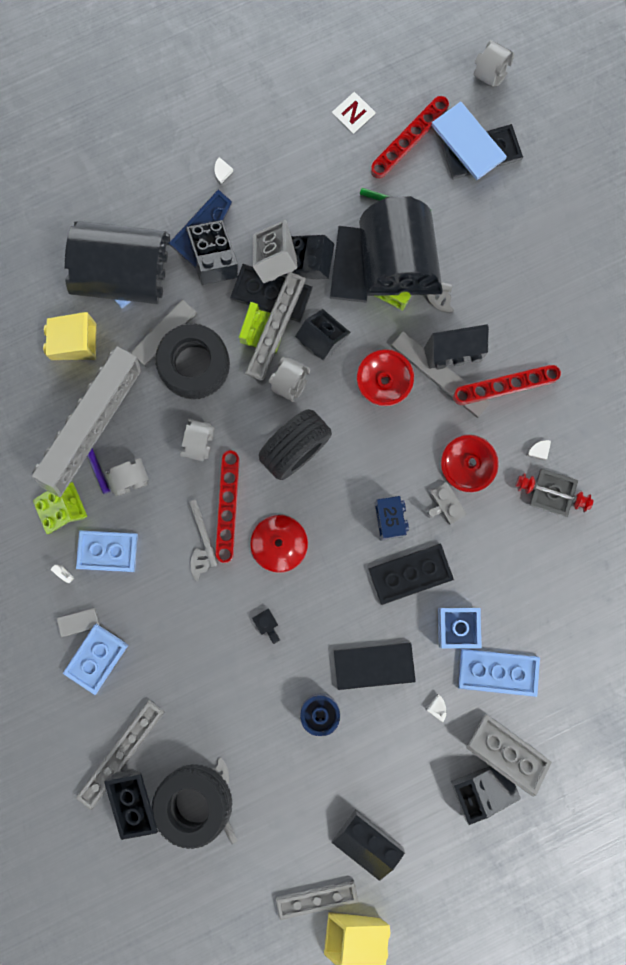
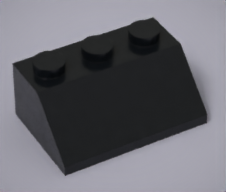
[424,324,489,370]
[104,769,158,840]
[332,809,405,881]

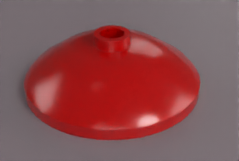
[357,350,414,406]
[441,435,499,492]
[250,515,308,573]

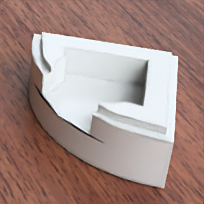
[214,157,233,184]
[527,440,551,460]
[50,565,74,583]
[426,694,446,722]

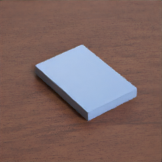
[76,530,138,572]
[63,623,129,695]

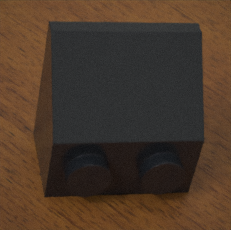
[295,309,351,361]

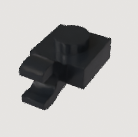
[252,608,280,644]

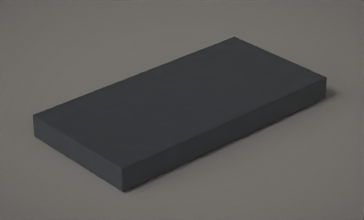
[442,124,523,180]
[330,226,367,303]
[230,264,313,323]
[368,543,454,605]
[334,642,416,690]

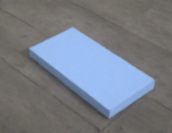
[431,102,507,180]
[458,649,540,697]

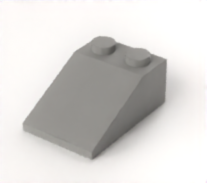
[253,220,297,283]

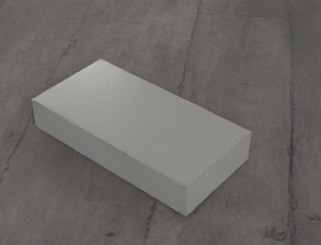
[57,608,100,637]

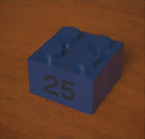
[374,496,409,541]

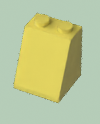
[43,312,97,360]
[324,912,390,965]

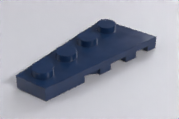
[169,189,232,268]

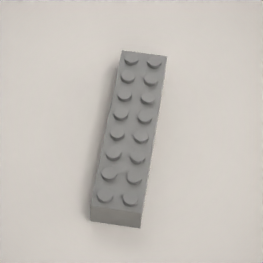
[32,346,141,497]

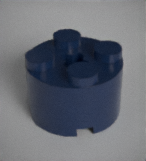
[300,693,340,736]

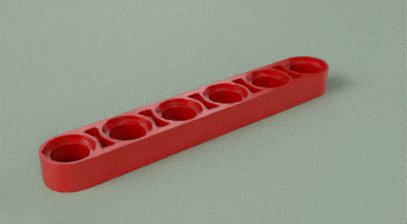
[371,96,449,179]
[453,365,561,405]
[216,450,240,563]

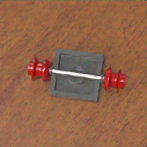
[515,469,594,517]

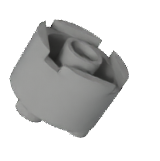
[473,40,514,87]
[269,357,310,402]
[180,419,214,461]
[104,458,149,496]

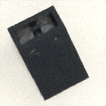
[186,220,238,285]
[284,235,335,279]
[451,766,521,825]

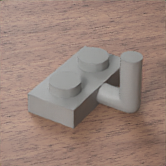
[427,482,467,525]

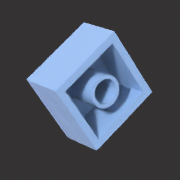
[438,608,482,648]

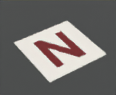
[332,92,376,134]

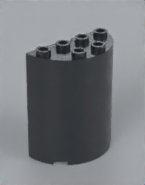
[359,196,443,296]
[64,221,170,304]

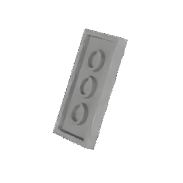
[467,714,552,797]

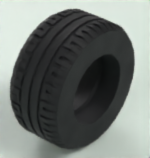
[155,323,230,399]
[259,409,332,480]
[152,764,233,849]

